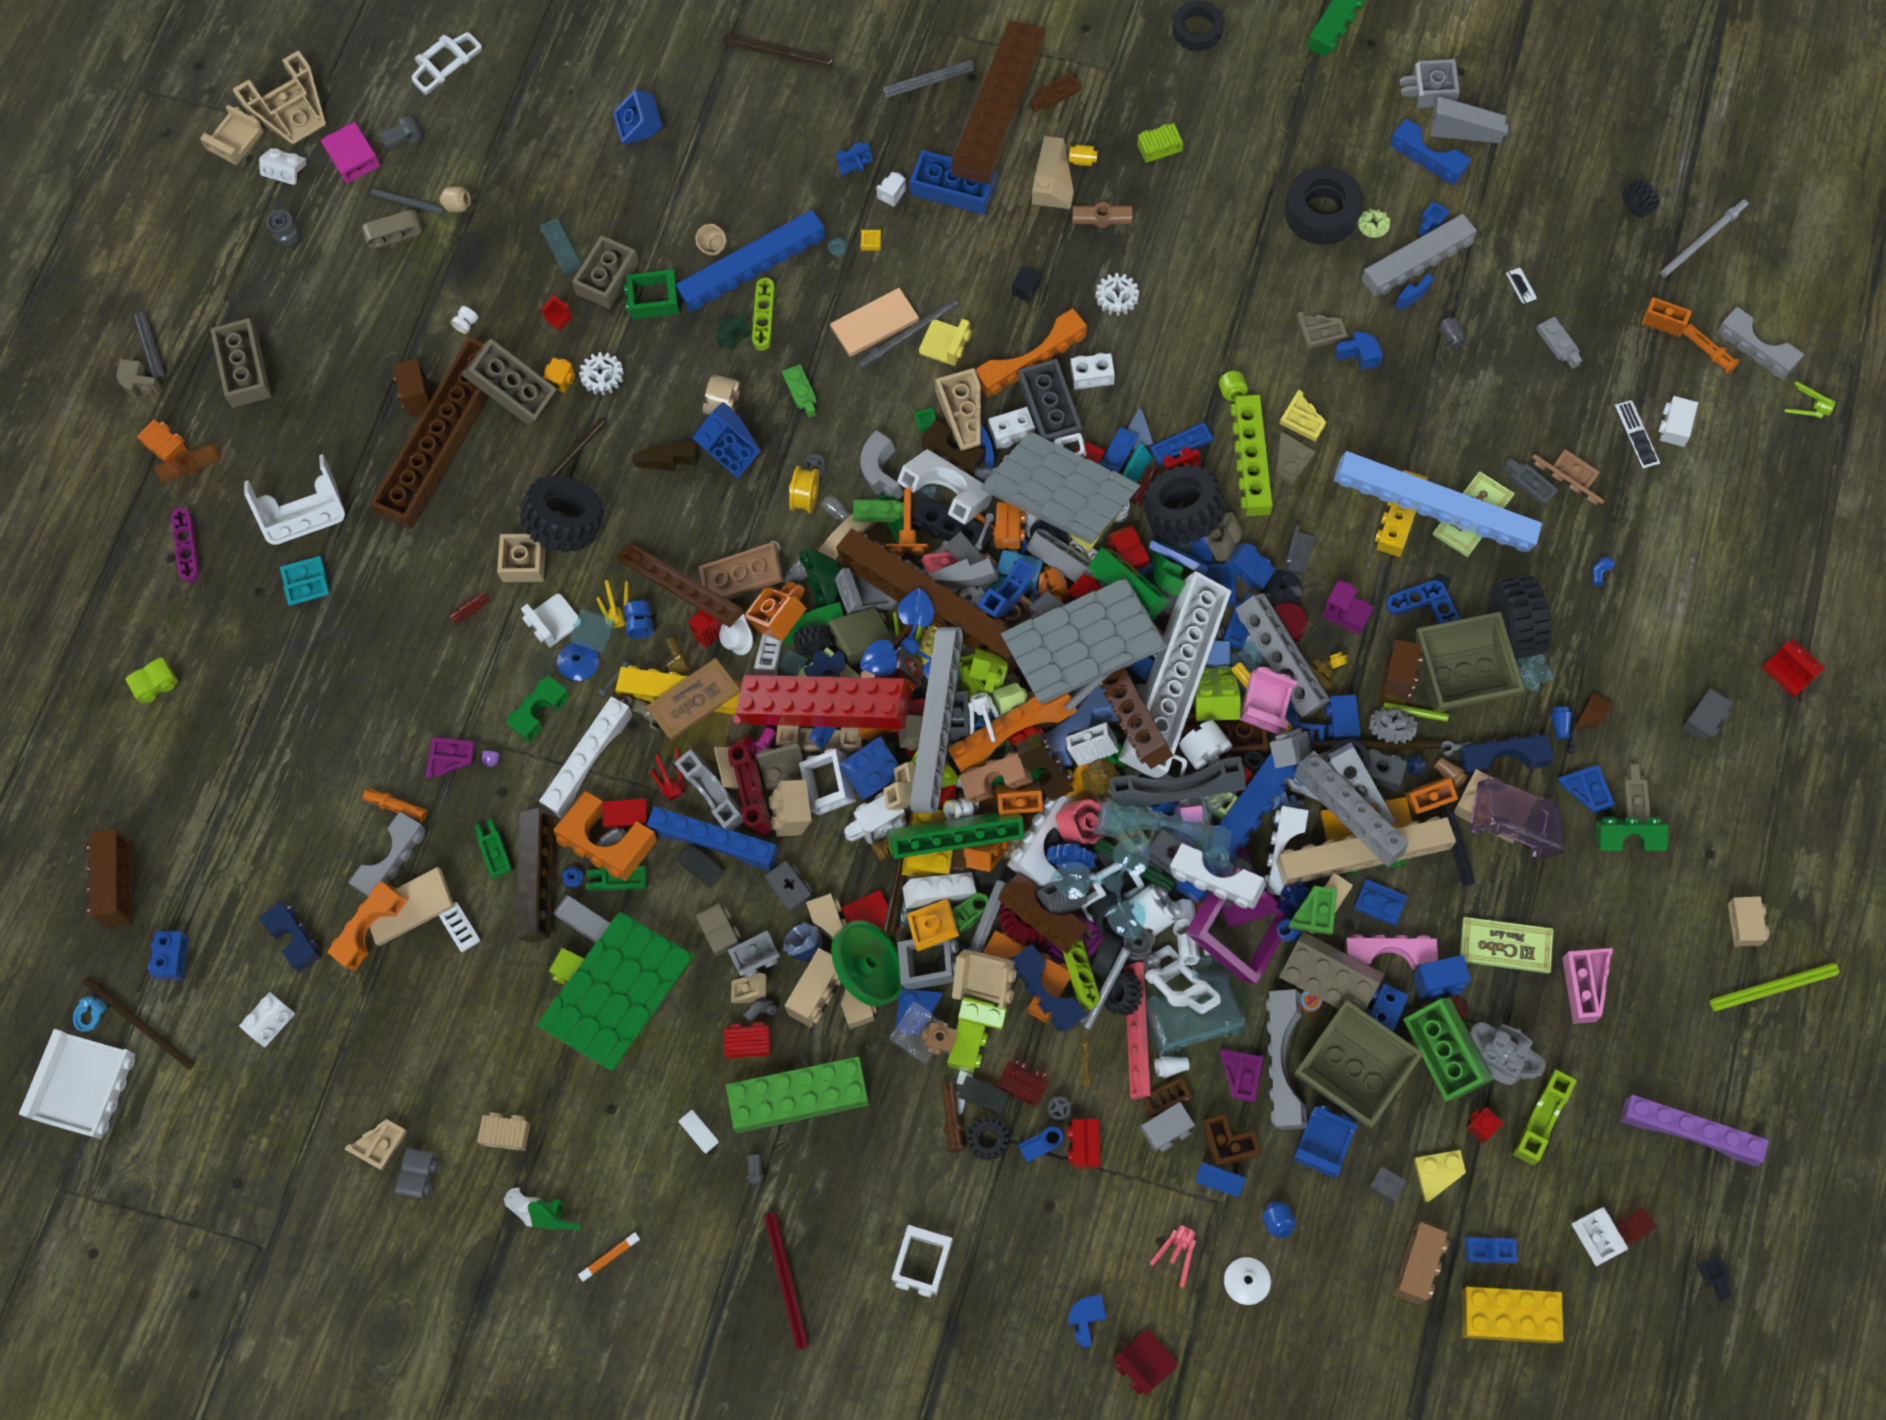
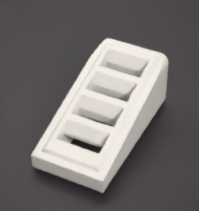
[754,634,783,676]
[439,902,481,953]

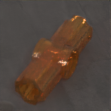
[154,443,220,483]

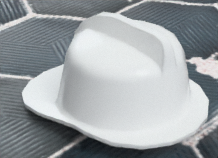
[719,614,753,655]

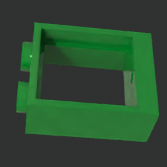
[624,269,680,320]

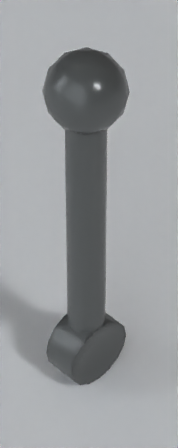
[599,661,630,697]

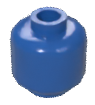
[1262,1201,1296,1238]

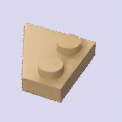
[345,1119,407,1171]

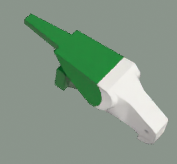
[504,1188,582,1231]

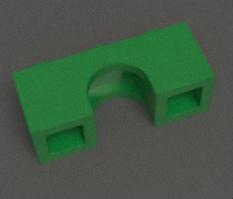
[506,675,571,744]
[1595,817,1668,851]

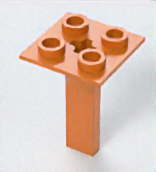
[885,489,929,557]

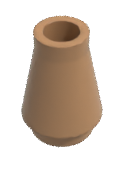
[1434,758,1468,789]

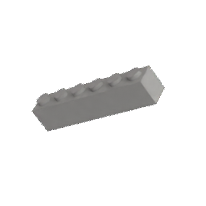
[1361,214,1477,297]

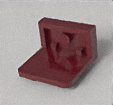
[1113,1330,1178,1397]

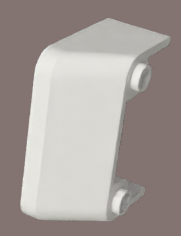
[244,454,345,545]

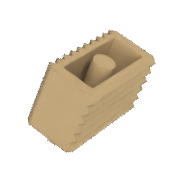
[477,1113,530,1151]

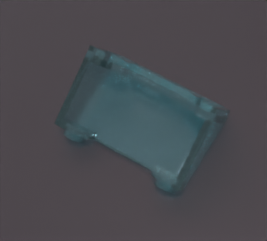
[1146,977,1247,1058]

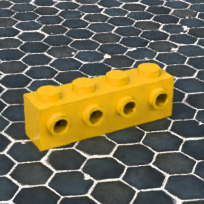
[1375,470,1428,557]

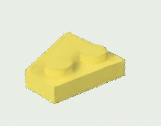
[1279,390,1326,442]
[1414,1150,1466,1203]

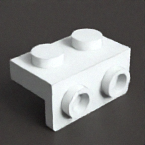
[259,148,306,185]
[239,992,295,1047]
[1572,1207,1628,1266]

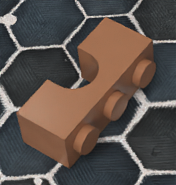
[959,752,1033,804]

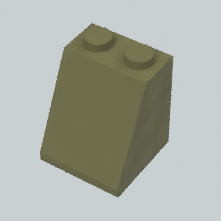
[829,607,896,670]

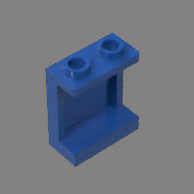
[1293,1105,1358,1179]

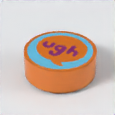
[1301,991,1322,1013]

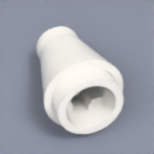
[1154,1056,1189,1078]

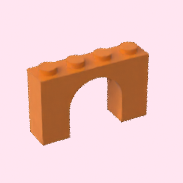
[553,791,657,881]
[983,930,1071,1023]

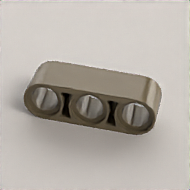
[362,210,422,248]

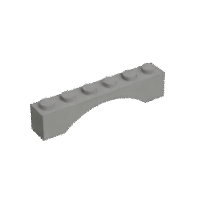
[1266,989,1307,1130]

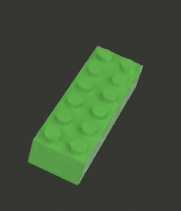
[726,1057,869,1134]

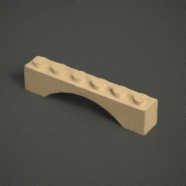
[806,894,877,1029]

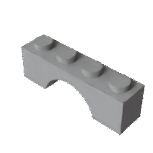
[1717,307,1804,380]
[1270,728,1312,768]
[675,749,744,831]
[349,812,426,897]

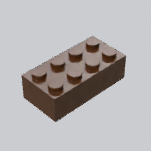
[87,829,132,927]

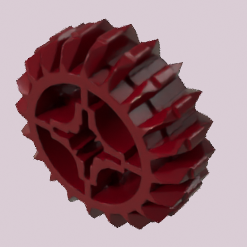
[999,892,1049,947]

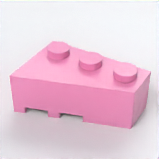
[1562,948,1613,1024]

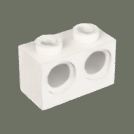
[1070,353,1115,390]

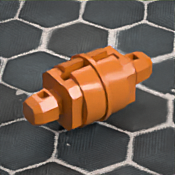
[1038,565,1068,603]

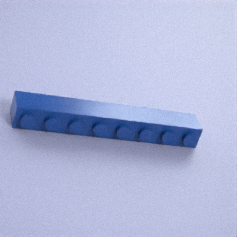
[675,210,826,312]
[1177,753,1298,905]

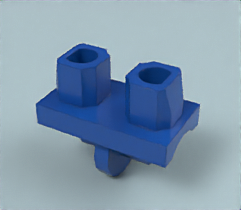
[836,142,873,175]

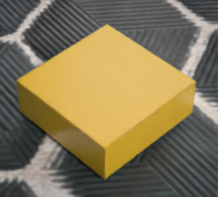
[861,230,881,251]

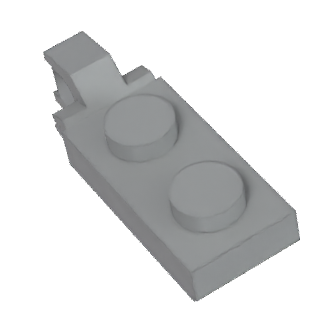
[1536,317,1582,369]

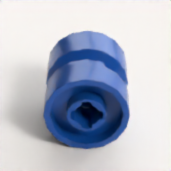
[624,601,654,638]

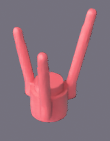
[1150,1225,1196,1288]

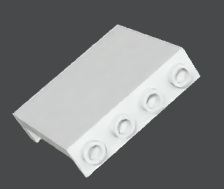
[19,1029,135,1140]

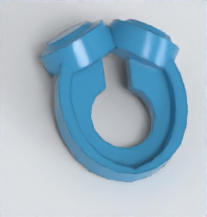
[73,996,107,1032]

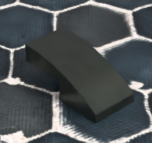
[676,843,724,888]
[958,1076,1011,1116]

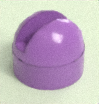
[482,751,500,767]

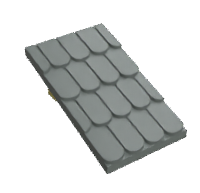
[980,432,1141,552]
[1001,578,1168,704]

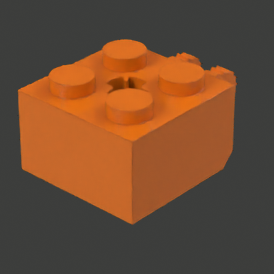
[744,581,807,641]

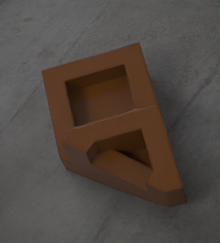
[1575,693,1613,730]

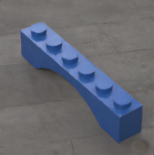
[646,806,779,872]

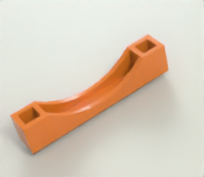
[975,308,1087,397]
[948,693,1078,774]

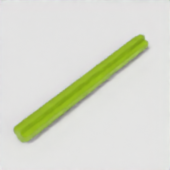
[1710,963,1839,1011]

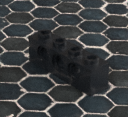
[911,495,994,554]

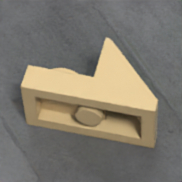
[731,973,767,1003]

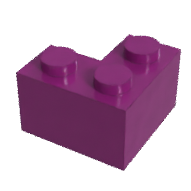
[1322,580,1374,635]

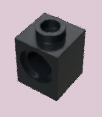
[1012,266,1041,302]

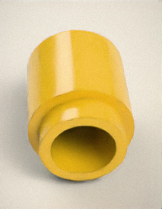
[1069,145,1098,166]

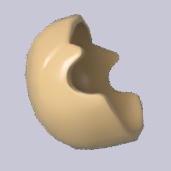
[695,224,727,256]

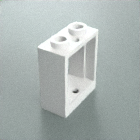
[799,748,856,815]
[892,1225,953,1297]

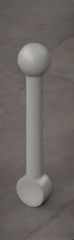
[974,513,994,551]

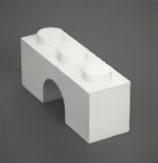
[902,872,976,908]

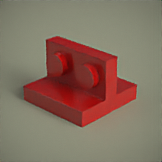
[1762,639,1825,698]

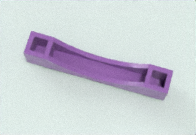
[1620,1095,1769,1167]

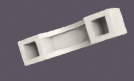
[1264,806,1309,898]
[1170,843,1265,909]

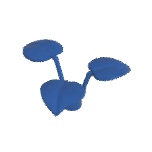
[860,588,961,682]

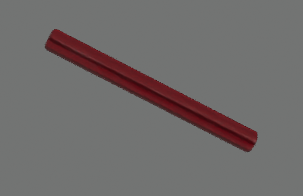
[764,1212,808,1350]

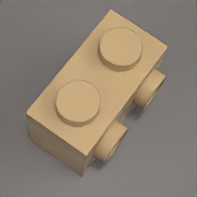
[1727,897,1769,947]

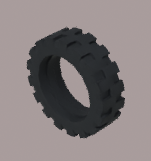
[1172,0,1224,52]

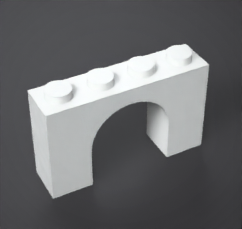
[897,449,993,525]
[1007,796,1070,892]

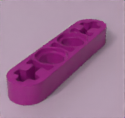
[171,508,200,583]

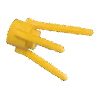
[596,580,629,628]

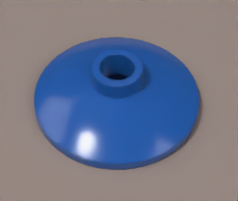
[557,642,599,681]

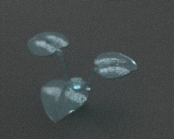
[1051,836,1150,939]

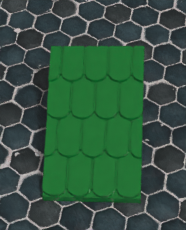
[536,912,696,1072]

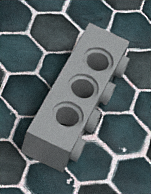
[1327,743,1396,825]

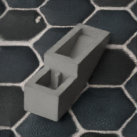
[928,558,999,588]

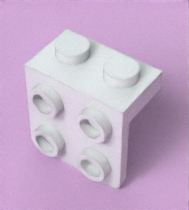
[521,594,582,648]

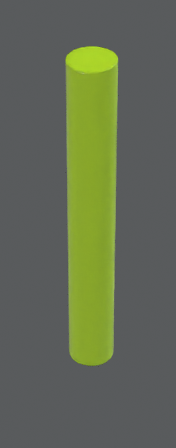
[1383,702,1449,722]

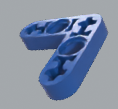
[1386,580,1460,624]

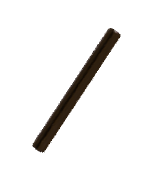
[723,33,833,69]
[883,813,910,936]

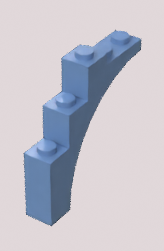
[1005,685,1120,766]

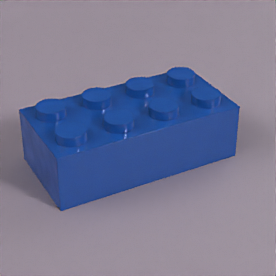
[910,150,997,215]

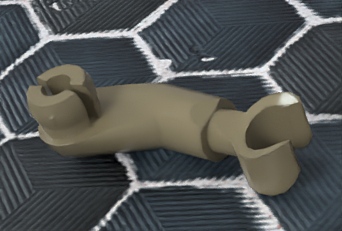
[621,696,658,731]

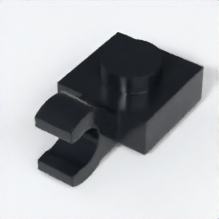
[1696,1256,1732,1302]

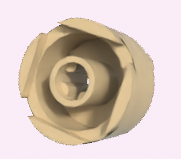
[703,374,740,415]

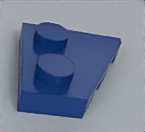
[1558,765,1615,813]
[896,989,943,1036]

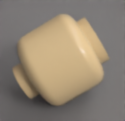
[440,186,471,212]

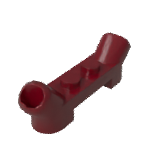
[728,737,772,835]

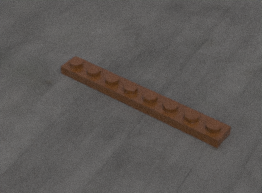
[616,543,744,628]

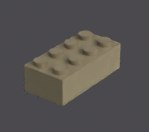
[210,318,272,408]
[462,339,556,425]
[1279,932,1384,1012]

